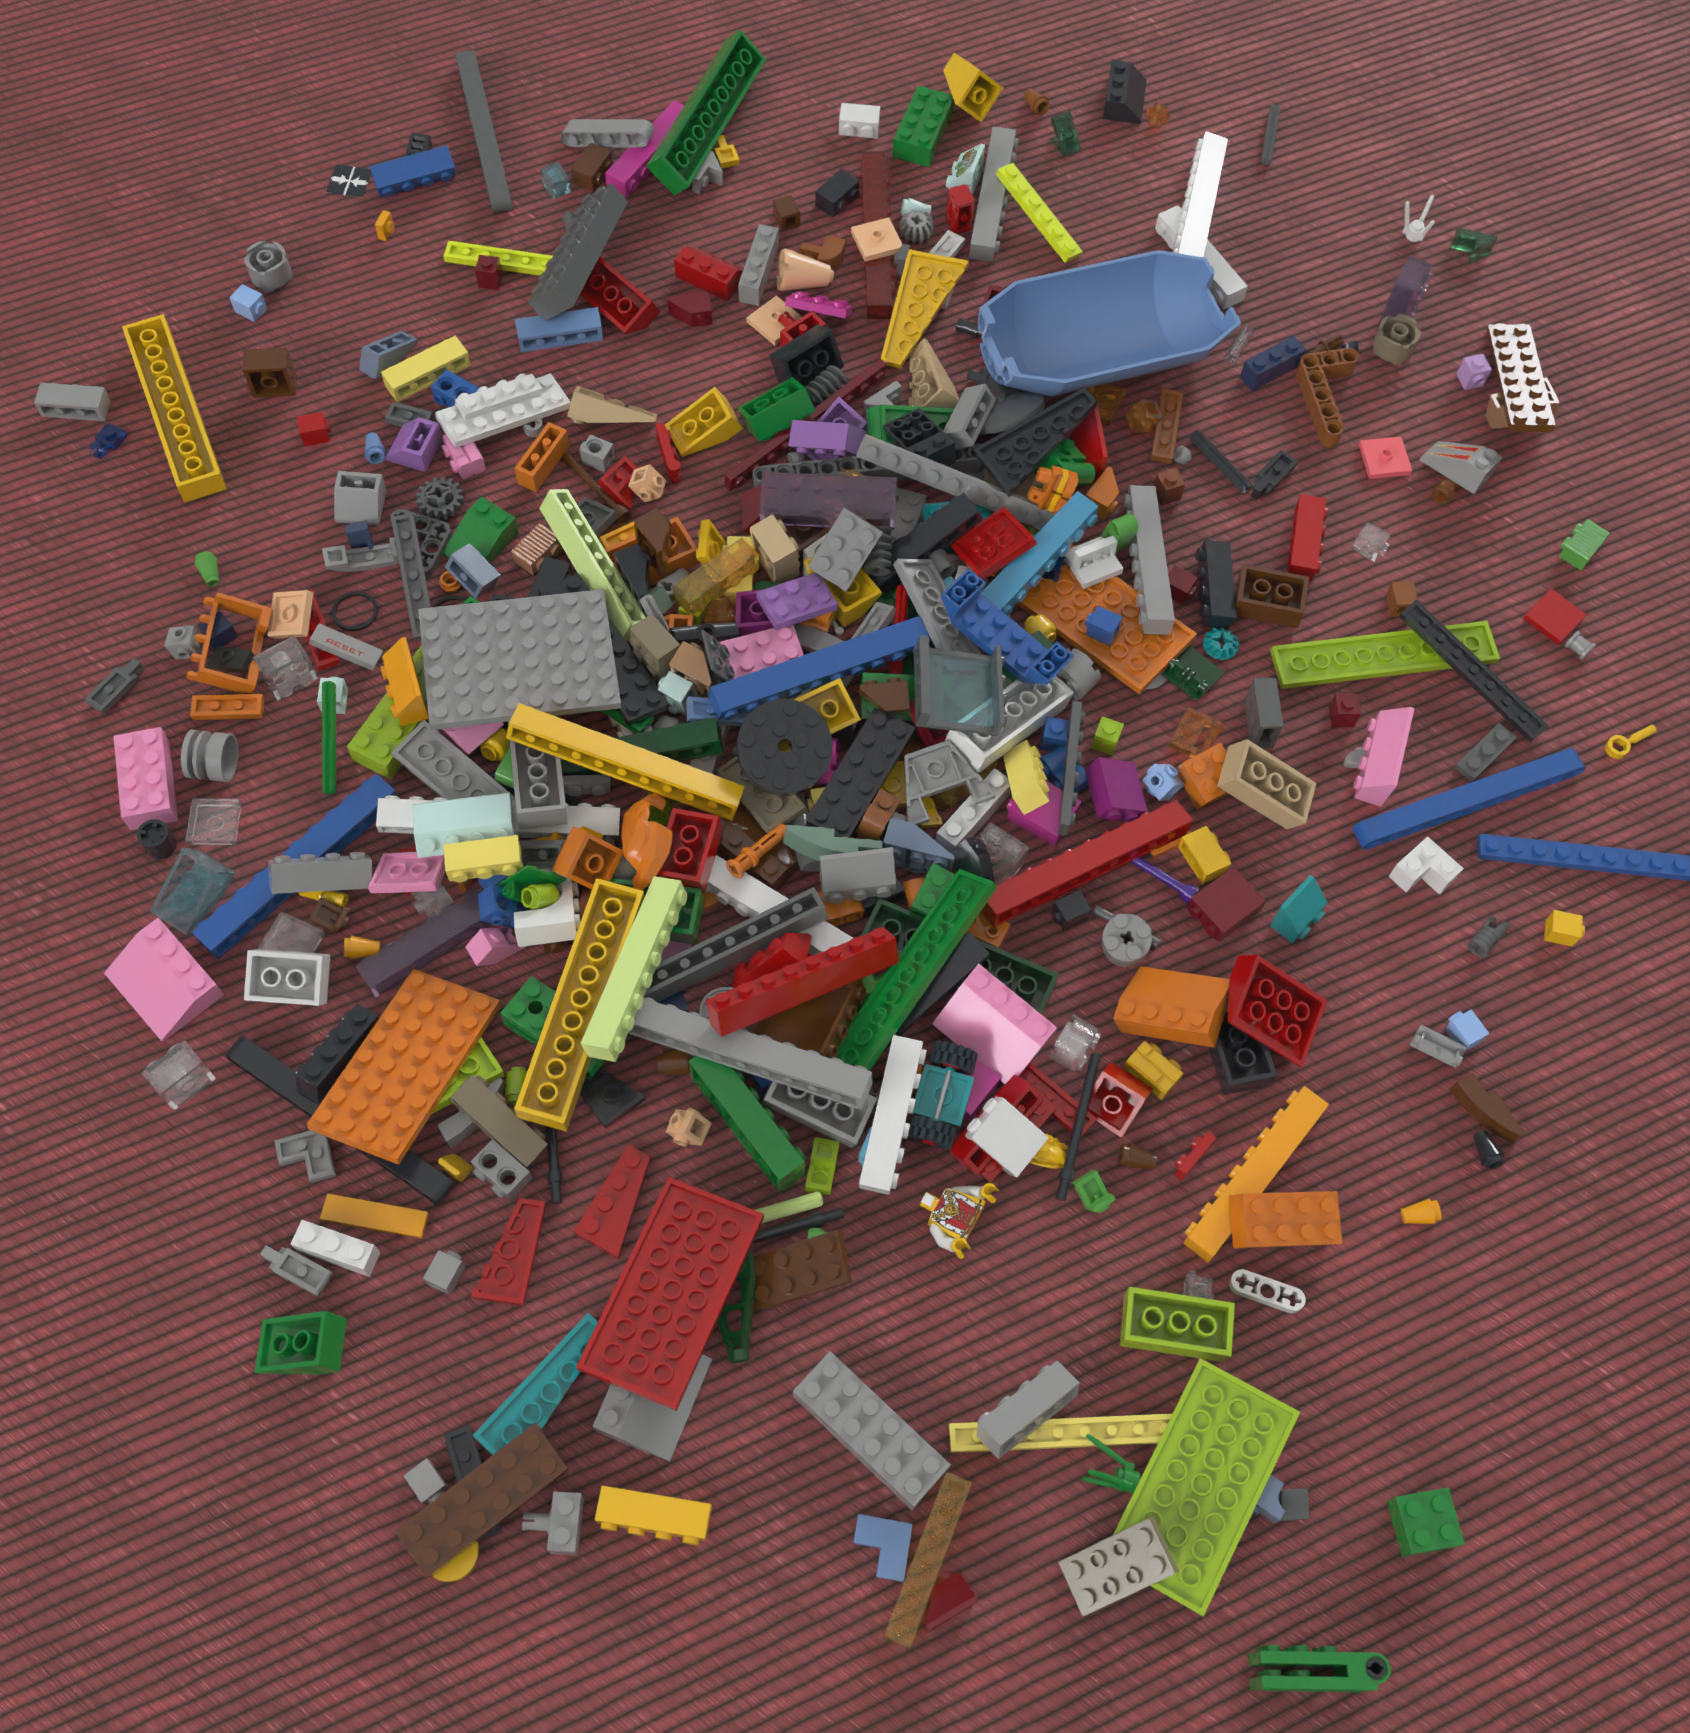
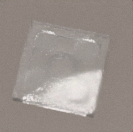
[257,912,325,953]

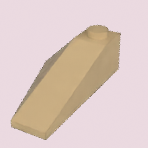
[909,338,959,408]
[567,386,657,425]

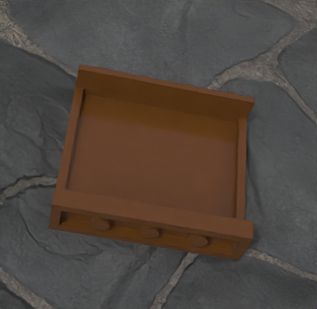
[746,979,866,1059]

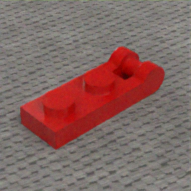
[655,422,682,483]

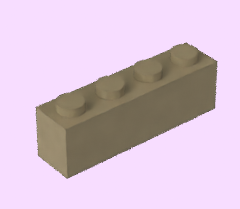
[448,1074,548,1168]

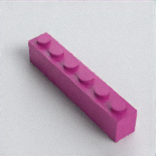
[605,101,684,198]

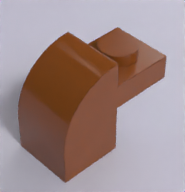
[800,235,846,271]
[856,789,901,841]

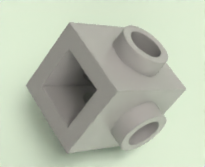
[164,625,203,660]

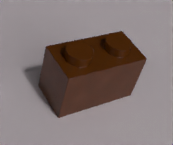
[571,143,614,192]

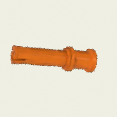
[726,823,786,879]

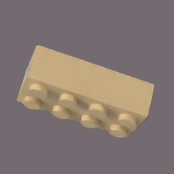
[1217,739,1316,829]

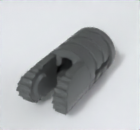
[1468,916,1510,958]

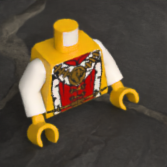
[920,1183,999,1259]

